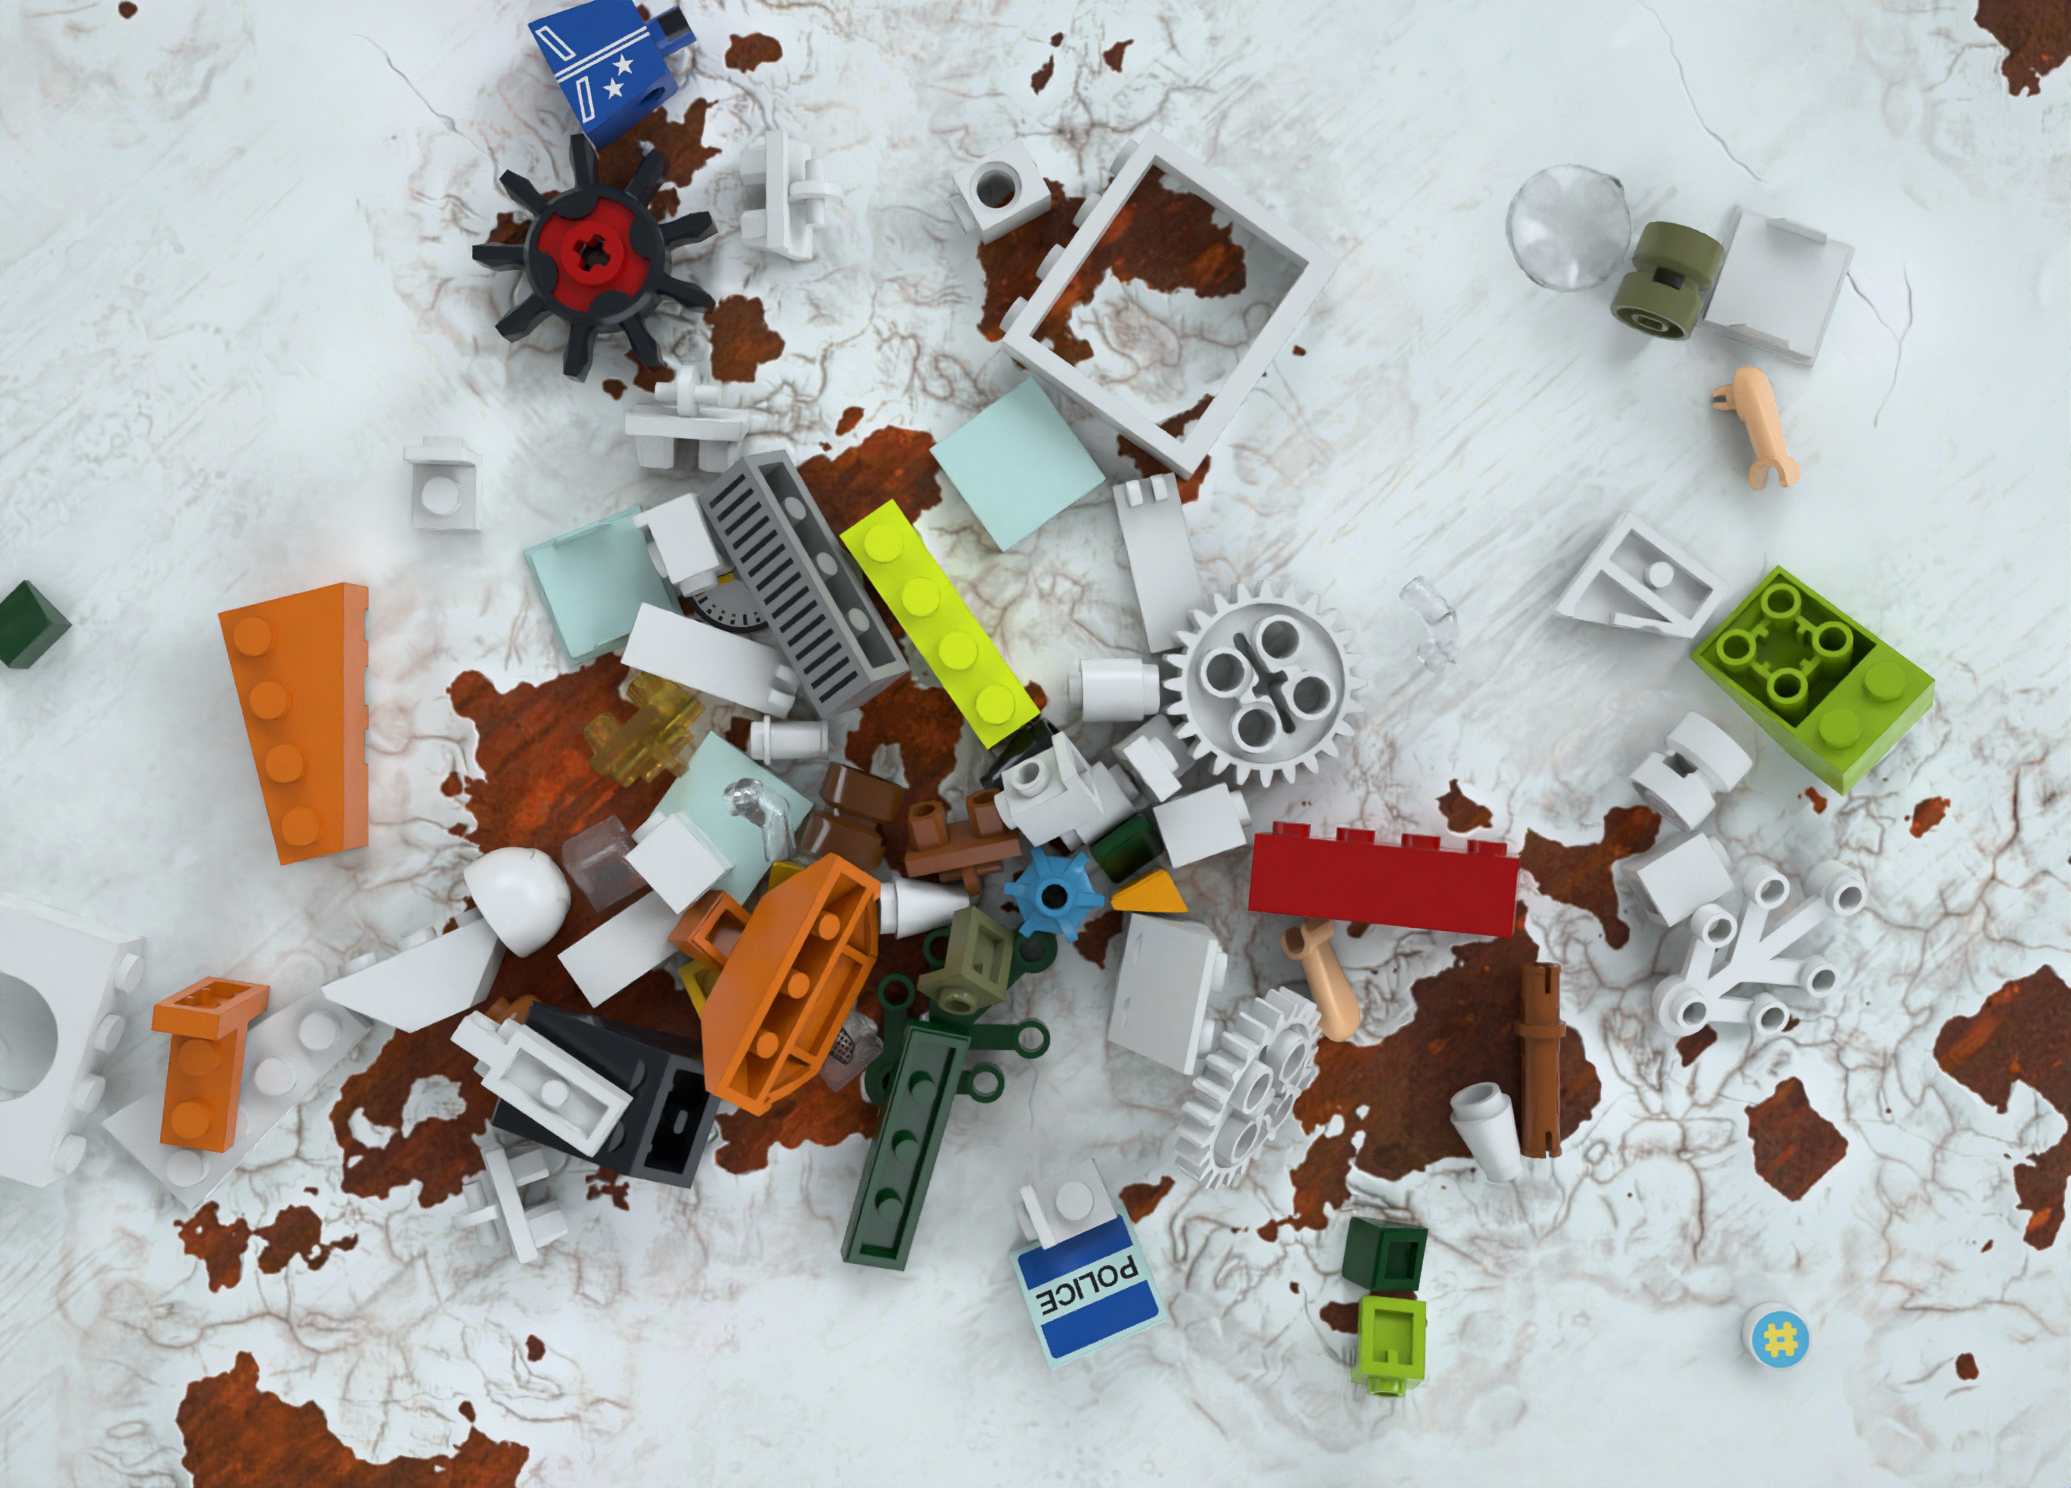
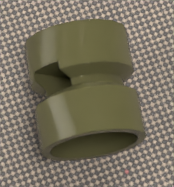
[1610,221,1725,341]

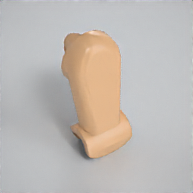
[1711,366,1801,490]
[1280,917,1360,1042]

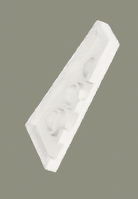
[100,982,374,1211]

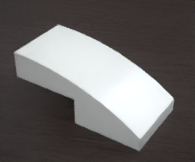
[557,890,687,1008]

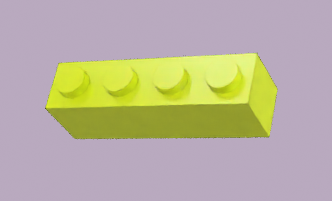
[839,498,1041,750]

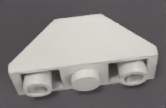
[320,907,507,1033]

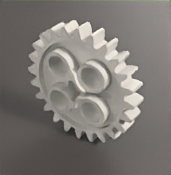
[1159,579,1368,788]
[1173,986,1322,1190]

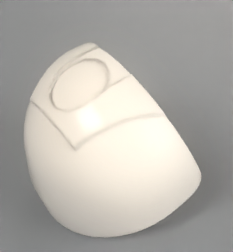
[463,847,571,958]

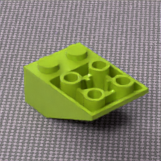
[1690,565,1935,797]

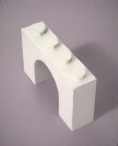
[0,890,146,1189]

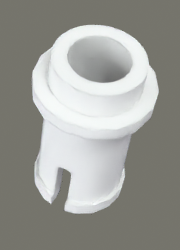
[751,715,829,766]

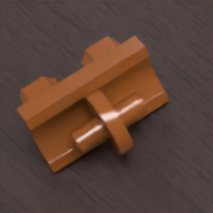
[904,787,1022,897]

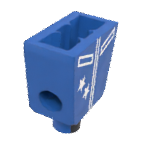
[527,0,697,151]

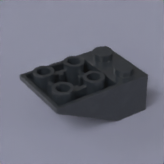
[490,1000,721,1189]

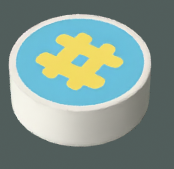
[1742,1302,1812,1371]

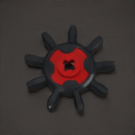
[472,133,718,383]

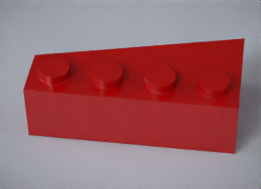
[1248,821,1522,938]

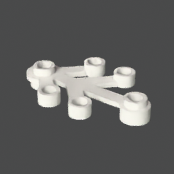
[1652,860,1868,1037]

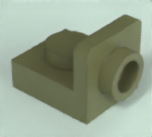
[917,906,1016,1015]

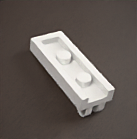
[1111,472,1207,654]
[620,601,801,720]

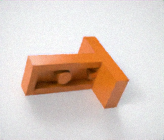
[151,976,270,1153]

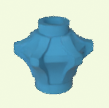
[1004,845,1105,944]

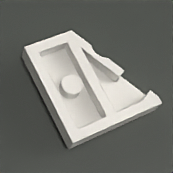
[1549,510,1732,639]

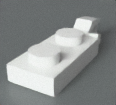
[450,1010,633,1157]

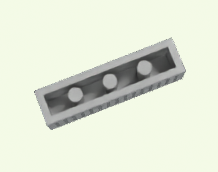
[697,449,911,719]

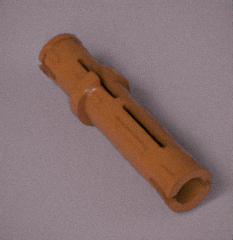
[1514,962,1566,1159]

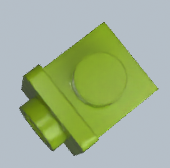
[1351,1295,1426,1398]

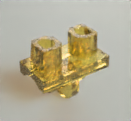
[583,671,707,788]

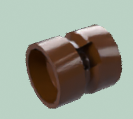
[800,761,908,874]

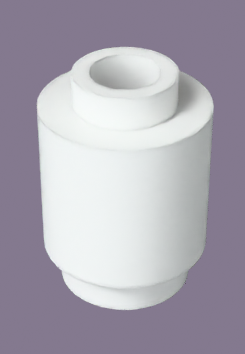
[1067,658,1160,723]
[1060,761,1140,852]

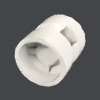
[1627,712,1753,834]

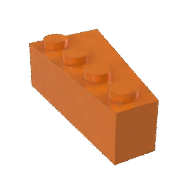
[218,582,369,866]

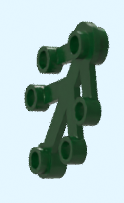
[864,922,1058,1109]

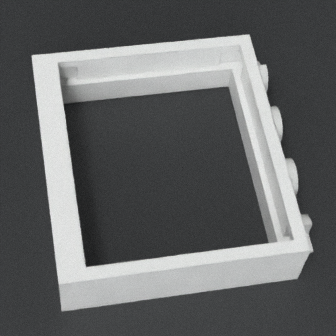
[999,127,1342,481]

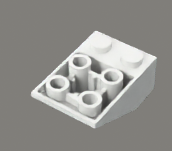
[1106,911,1228,1076]

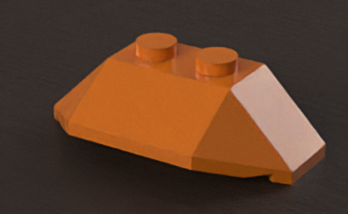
[700,852,881,1117]

